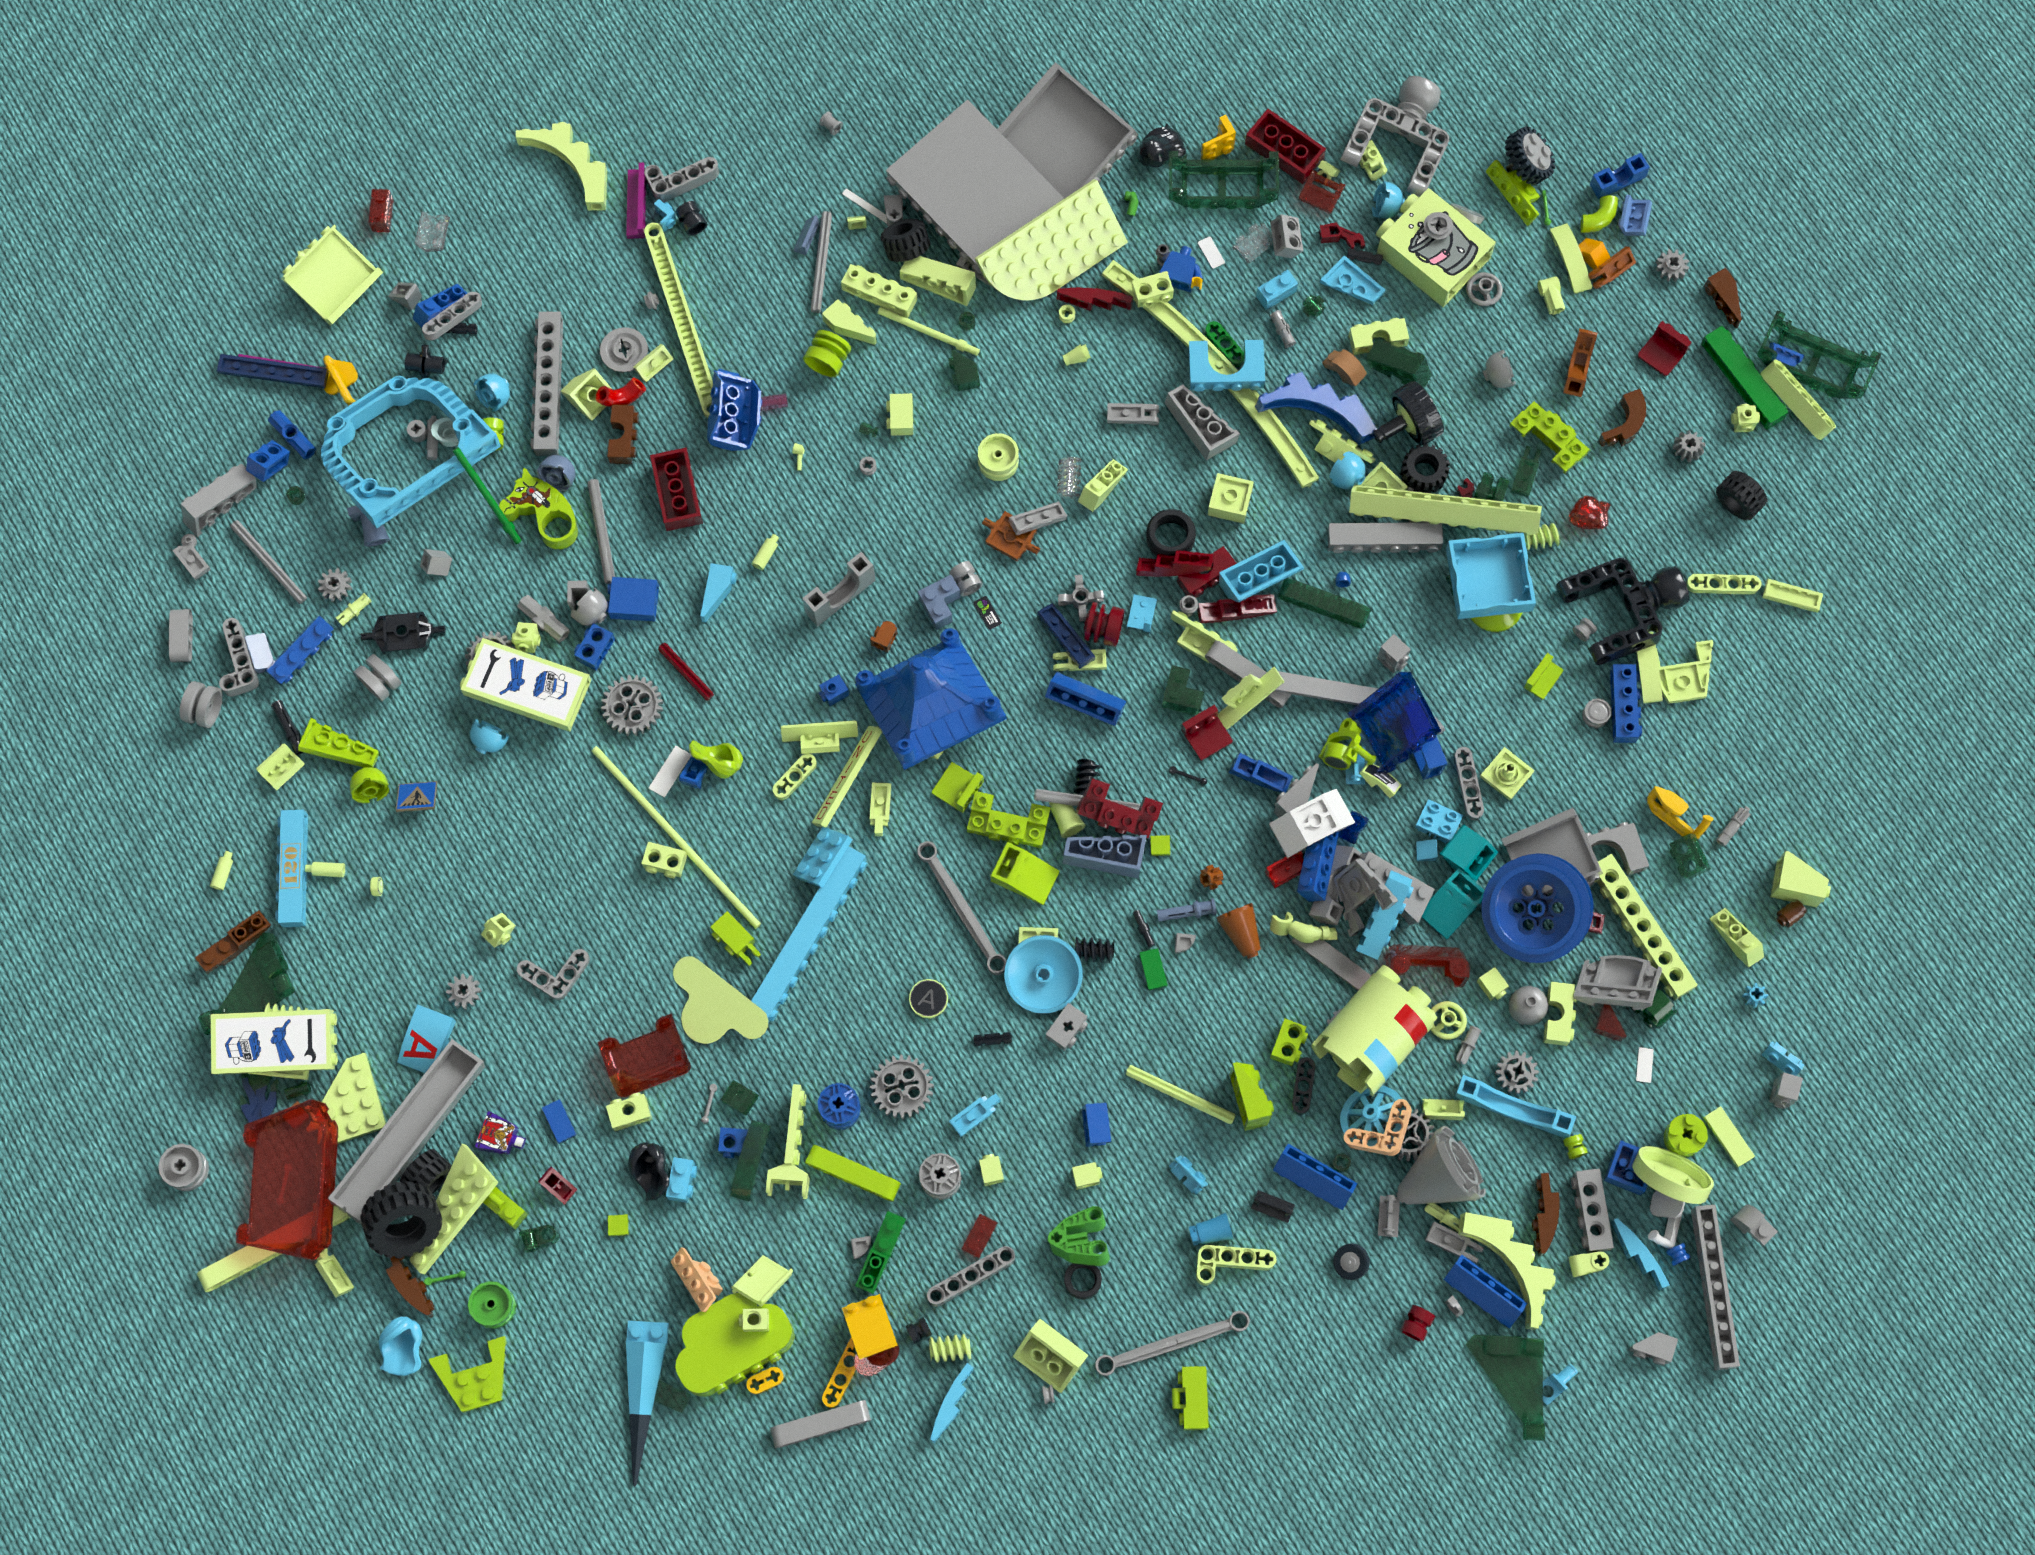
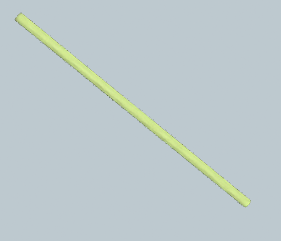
[592,746,761,929]

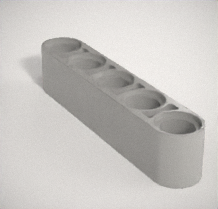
[1205,640,1291,708]
[927,1246,1015,1307]
[770,1400,871,1448]

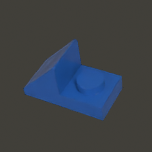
[679,756,708,789]

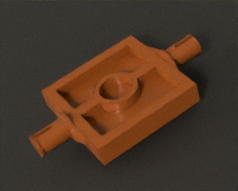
[982,511,1041,562]

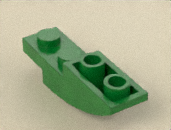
[855,1211,906,1294]

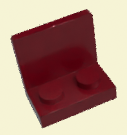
[1181,704,1233,761]

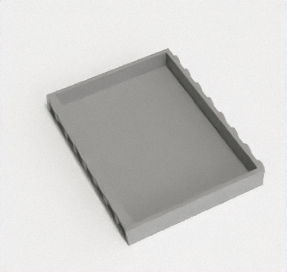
[997,62,1138,199]
[886,99,1064,278]

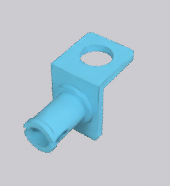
[1534,1363,1578,1405]

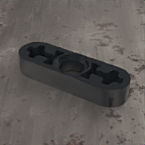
[1291,1057,1316,1115]

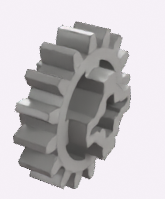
[1495,1051,1539,1095]

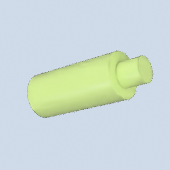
[751,534,779,571]
[210,851,233,890]
[305,862,345,877]

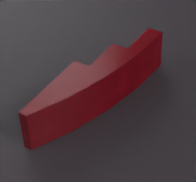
[1057,287,1133,311]
[1136,550,1214,577]
[1197,594,1277,623]

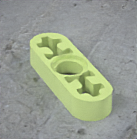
[773,754,817,800]

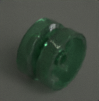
[1474,472,1510,502]

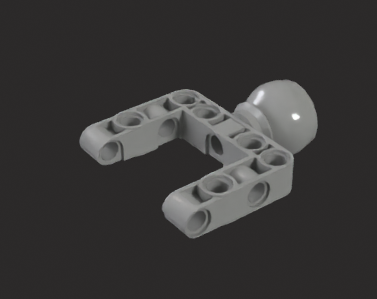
[1340,76,1449,197]

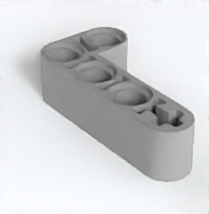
[644,157,719,202]
[219,618,259,697]

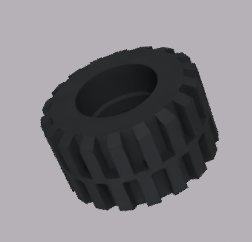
[880,218,931,262]
[1400,444,1450,493]
[1716,471,1768,521]
[399,1149,452,1194]

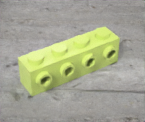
[841,264,917,318]

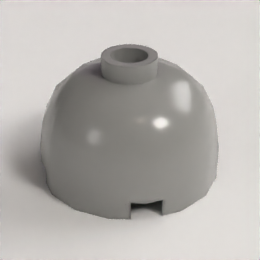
[1483,350,1516,388]
[571,588,608,626]
[1509,986,1548,1025]

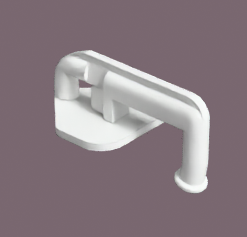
[1648,1191,1685,1249]

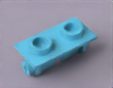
[1346,747,1365,784]
[1761,1041,1804,1076]
[1169,1155,1208,1195]

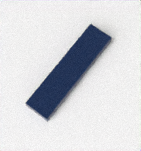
[1037,603,1095,669]

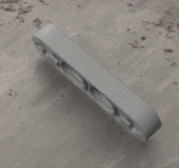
[422,292,482,340]
[1454,747,1484,820]

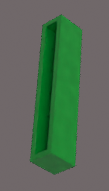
[1701,326,1788,430]

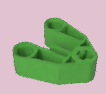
[1048,1206,1110,1266]

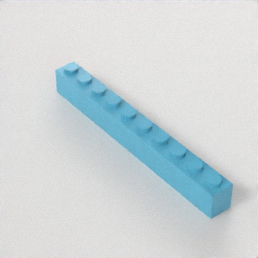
[751,846,868,1024]

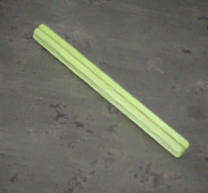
[1126,1065,1235,1124]

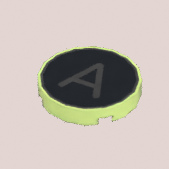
[909,979,948,1019]

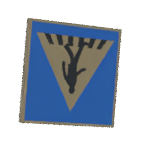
[396,781,438,812]

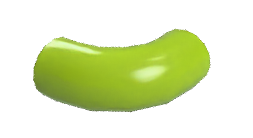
[1580,195,1618,233]

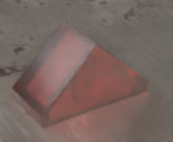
[1593,1004,1627,1042]

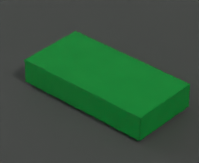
[1139,948,1168,991]

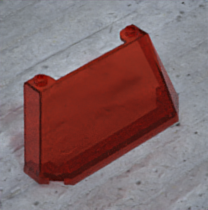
[236,1099,339,1261]

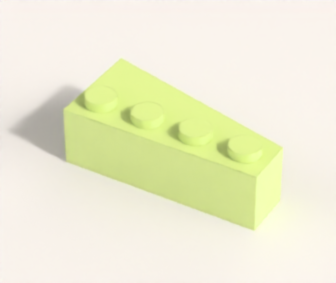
[900,256,976,306]

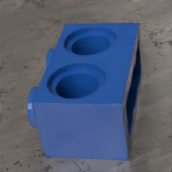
[246,440,290,482]
[574,623,615,671]
[718,1127,762,1160]

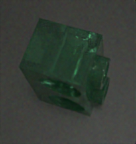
[1669,834,1711,879]

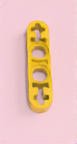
[822,1337,861,1408]

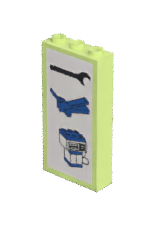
[460,638,591,732]
[211,1009,338,1075]

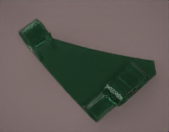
[198,932,295,1035]
[1466,1334,1545,1441]

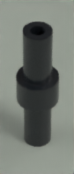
[1133,910,1155,948]

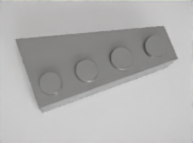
[1164,385,1240,461]
[181,463,257,538]
[1359,851,1435,925]

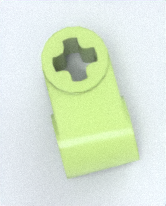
[1568,1252,1609,1277]

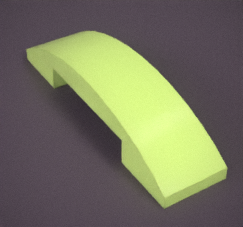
[1550,224,1592,294]
[1637,632,1663,703]

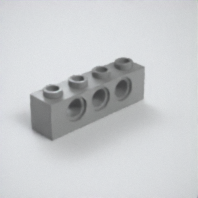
[1571,1168,1614,1253]

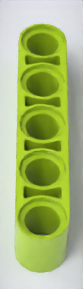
[805,1145,901,1202]

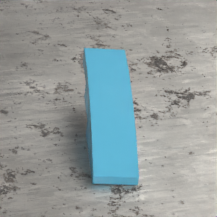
[1610,1218,1670,1291]
[930,1363,974,1443]

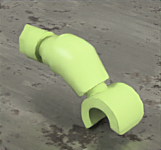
[1270,912,1337,943]

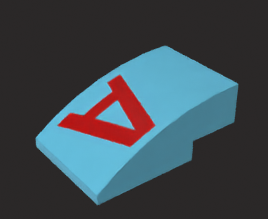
[397,1004,456,1073]

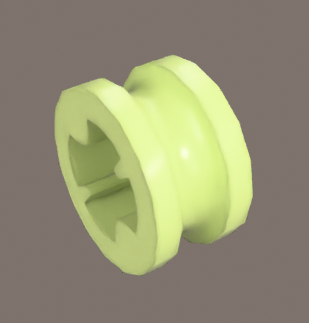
[1059,305,1075,323]

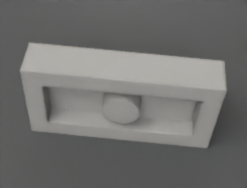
[567,580,590,612]

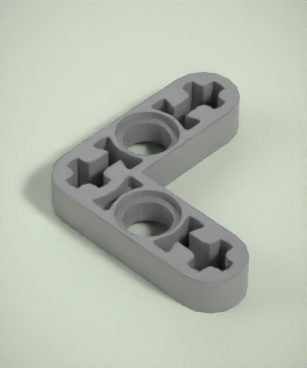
[517,949,590,1000]

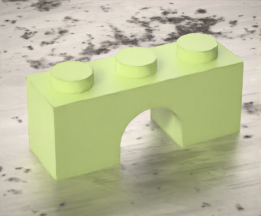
[1349,318,1409,355]
[1543,982,1577,1046]

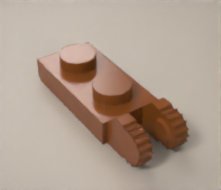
[1588,246,1636,289]

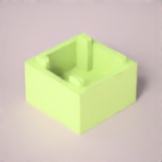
[1208,473,1254,524]

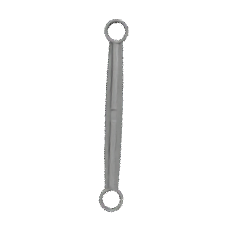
[918,841,1006,975]
[1095,1311,1250,1376]

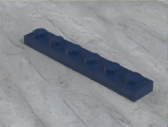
[216,354,329,388]

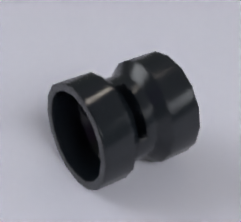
[906,1317,932,1344]

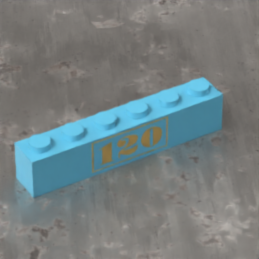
[275,809,308,927]

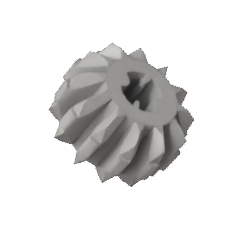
[1673,430,1705,463]

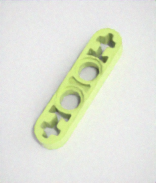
[1686,574,1762,594]

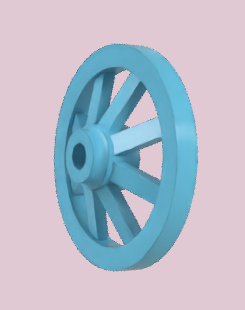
[1340,1086,1406,1146]

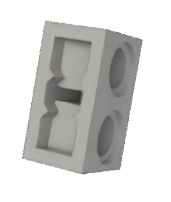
[1270,214,1303,259]
[1377,634,1411,674]

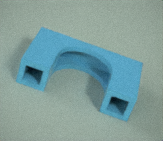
[1188,340,1265,392]

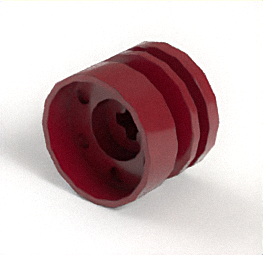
[1084,602,1125,647]

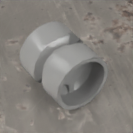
[949,561,983,596]

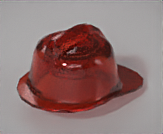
[854,1343,899,1376]

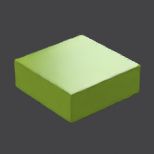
[1150,835,1171,856]
[608,1214,629,1236]

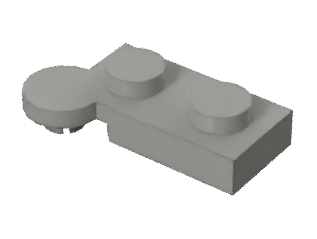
[172,534,211,580]

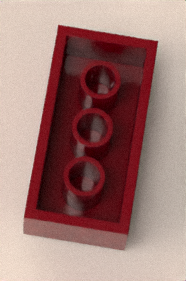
[1245,109,1326,184]
[650,447,703,531]

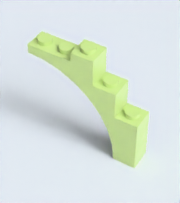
[516,122,607,211]
[1458,1212,1556,1330]

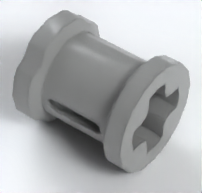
[819,112,843,136]

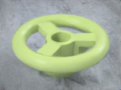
[1430,1001,1467,1040]

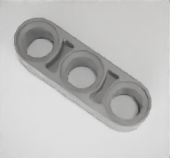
[169,609,193,663]

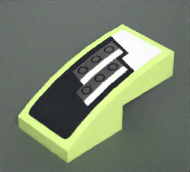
[1359,763,1401,798]

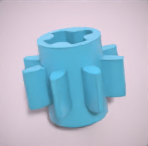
[1742,983,1768,1009]

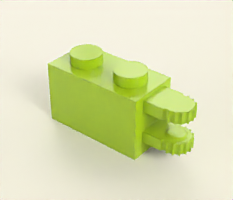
[710,911,761,966]

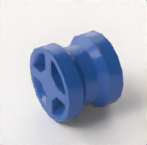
[1666,1243,1691,1266]

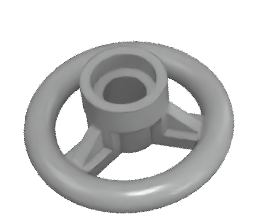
[1466,272,1503,306]

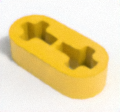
[746,1367,784,1395]

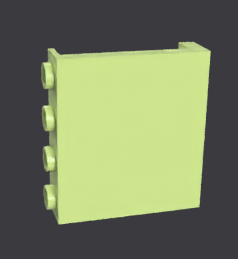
[281,225,383,326]

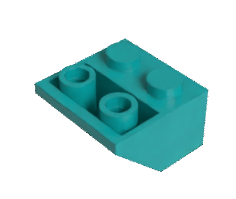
[1440,825,1499,882]

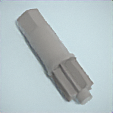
[426,416,438,460]
[1716,806,1751,846]

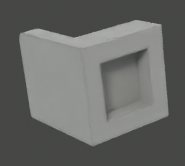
[420,549,452,576]

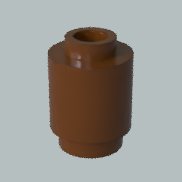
[1776,900,1806,928]

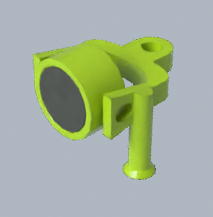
[1318,718,1376,770]

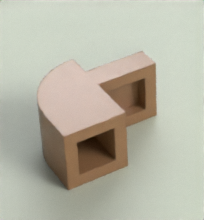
[1322,349,1367,386]

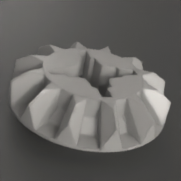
[1423,212,1453,241]

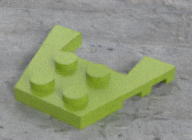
[429,1336,507,1413]

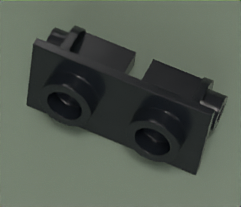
[1251,1190,1295,1223]

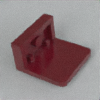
[1638,321,1692,376]

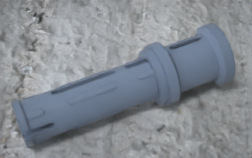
[1157,898,1217,922]

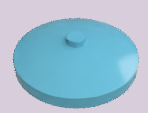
[1004,935,1083,1013]

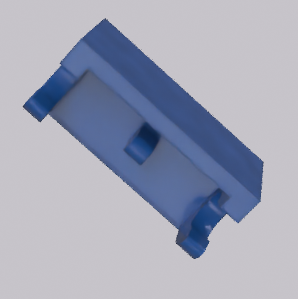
[1081,1103,1111,1147]

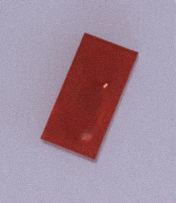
[962,1214,998,1259]

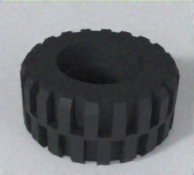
[360,1181,442,1258]

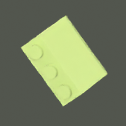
[1013,1319,1088,1393]

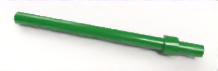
[453,447,522,544]

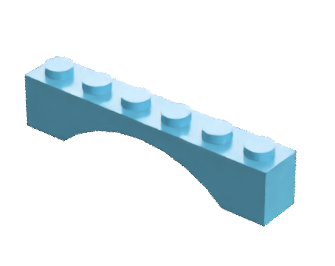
[1454,1075,1576,1139]

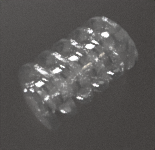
[1057,457,1081,499]

